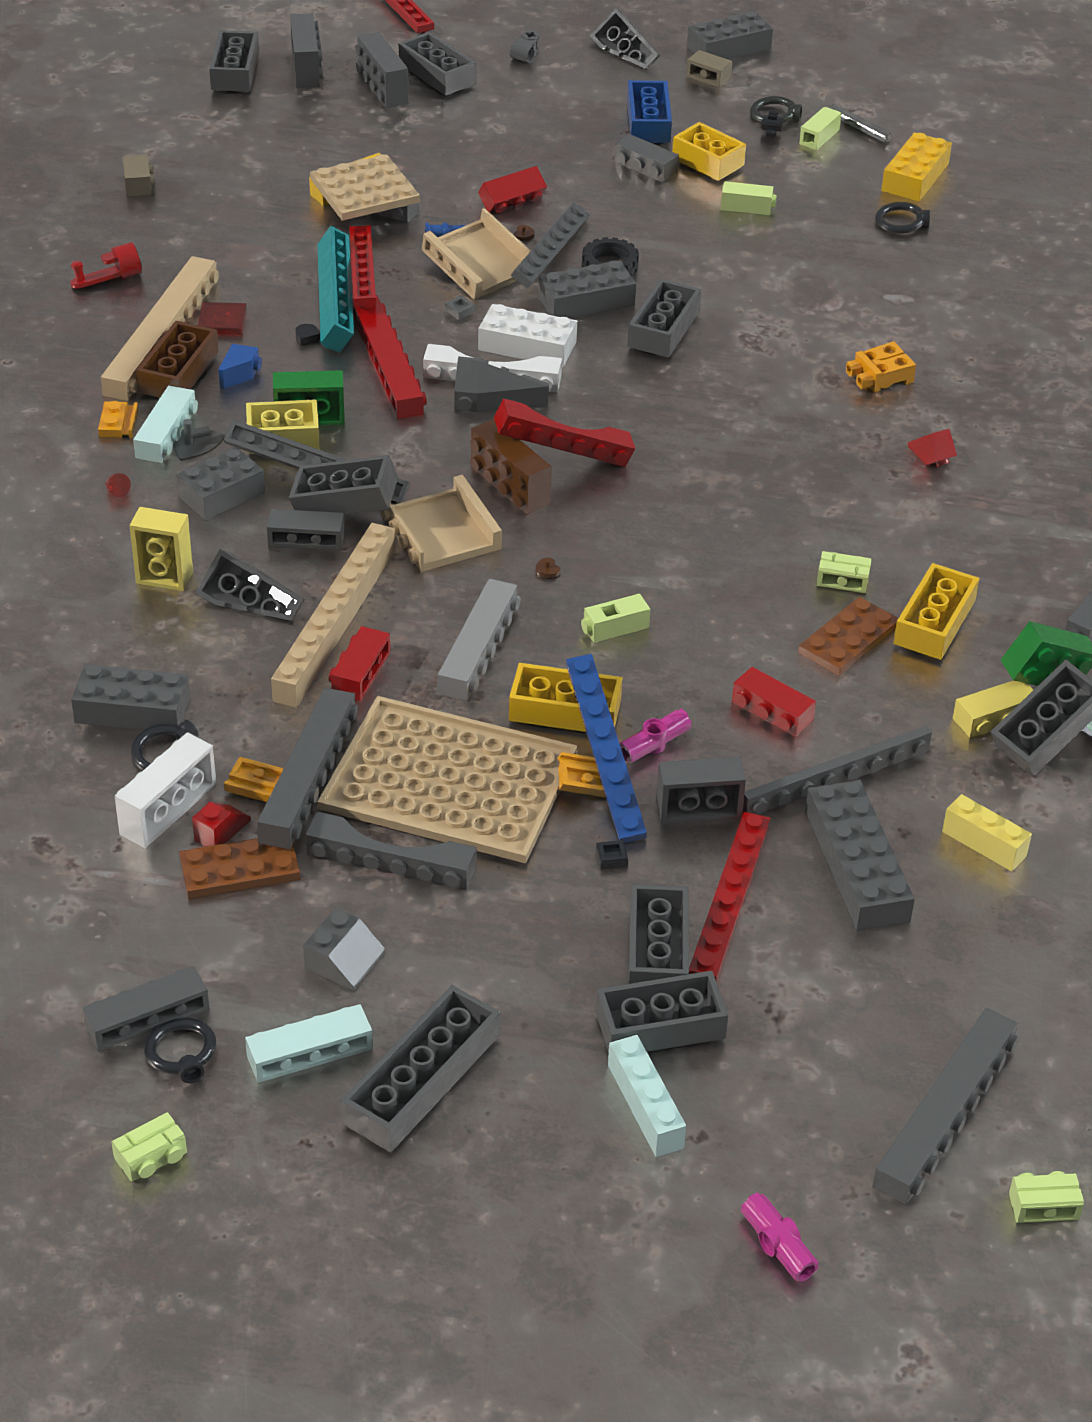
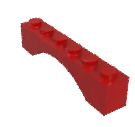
[494,398,635,467]

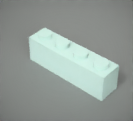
[133,386,198,463]
[245,1004,373,1083]
[608,1035,686,1157]

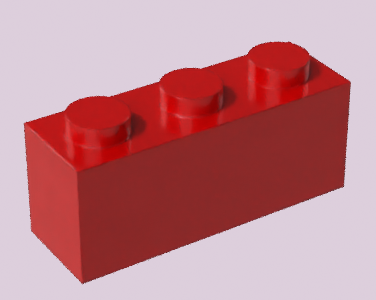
[478,166,547,213]
[328,626,390,701]
[732,667,816,737]

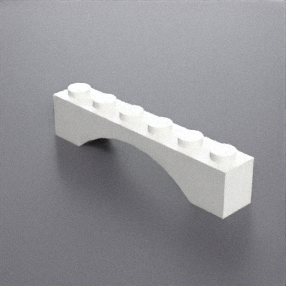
[423,344,562,393]

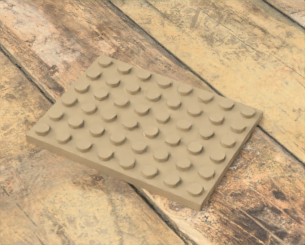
[317,696,578,864]

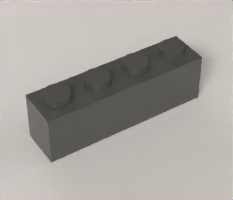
[82,966,210,1051]

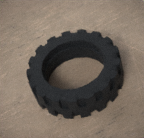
[582,237,639,277]

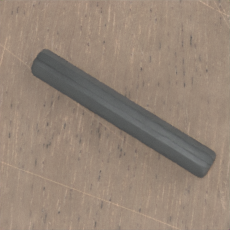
[828,104,892,144]

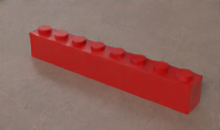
[352,295,427,419]

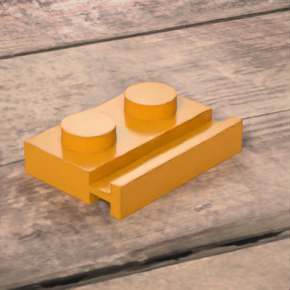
[98,401,139,438]
[558,752,606,798]
[223,757,284,802]

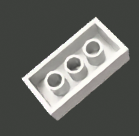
[478,304,577,367]
[115,732,216,848]

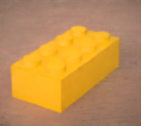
[881,132,952,201]
[893,563,980,660]
[509,663,623,732]

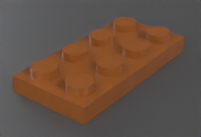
[798,597,898,676]
[179,838,301,899]

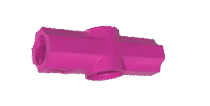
[619,708,692,764]
[741,1192,819,1282]

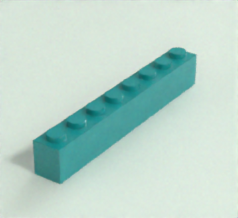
[317,226,354,353]

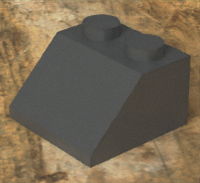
[303,907,385,991]

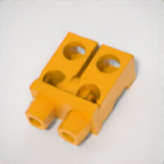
[846,341,916,393]

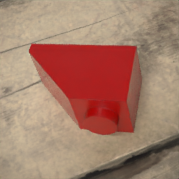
[907,428,957,467]
[192,801,251,847]

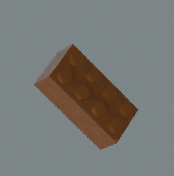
[136,321,219,398]
[470,419,552,515]

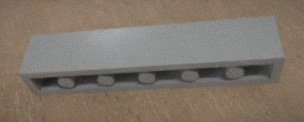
[438,579,520,701]

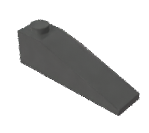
[590,8,660,70]
[454,356,549,412]
[195,549,305,621]

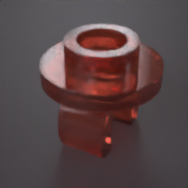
[105,473,131,497]

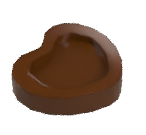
[514,225,535,241]
[535,557,560,578]

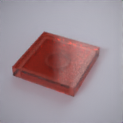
[198,302,247,335]

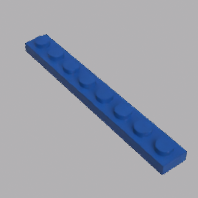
[566,654,647,843]

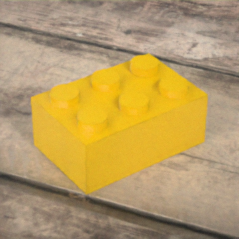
[672,122,746,181]

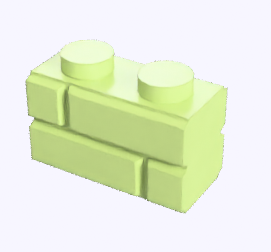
[816,551,872,594]
[111,1112,187,1182]
[1009,1171,1084,1223]

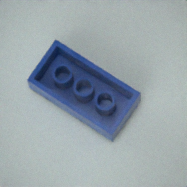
[627,80,672,144]

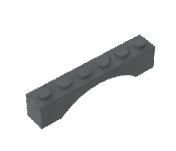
[306,812,477,890]

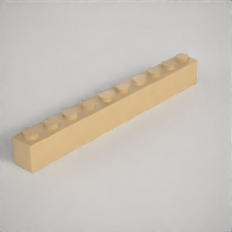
[101,256,219,401]
[271,523,395,708]

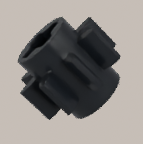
[761,110,783,136]

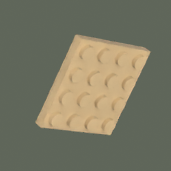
[310,154,420,221]

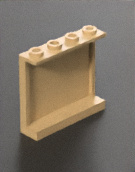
[422,208,530,300]
[380,475,502,572]

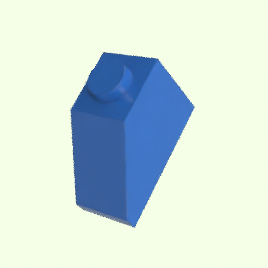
[218,344,262,389]

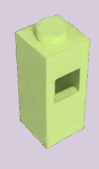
[799,107,842,150]
[721,181,777,215]
[581,594,650,643]

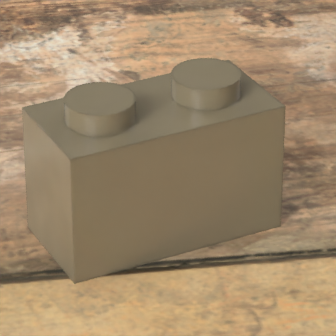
[686,50,732,88]
[123,155,155,196]

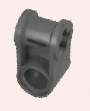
[510,30,539,63]

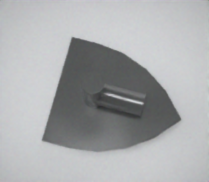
[173,419,225,460]

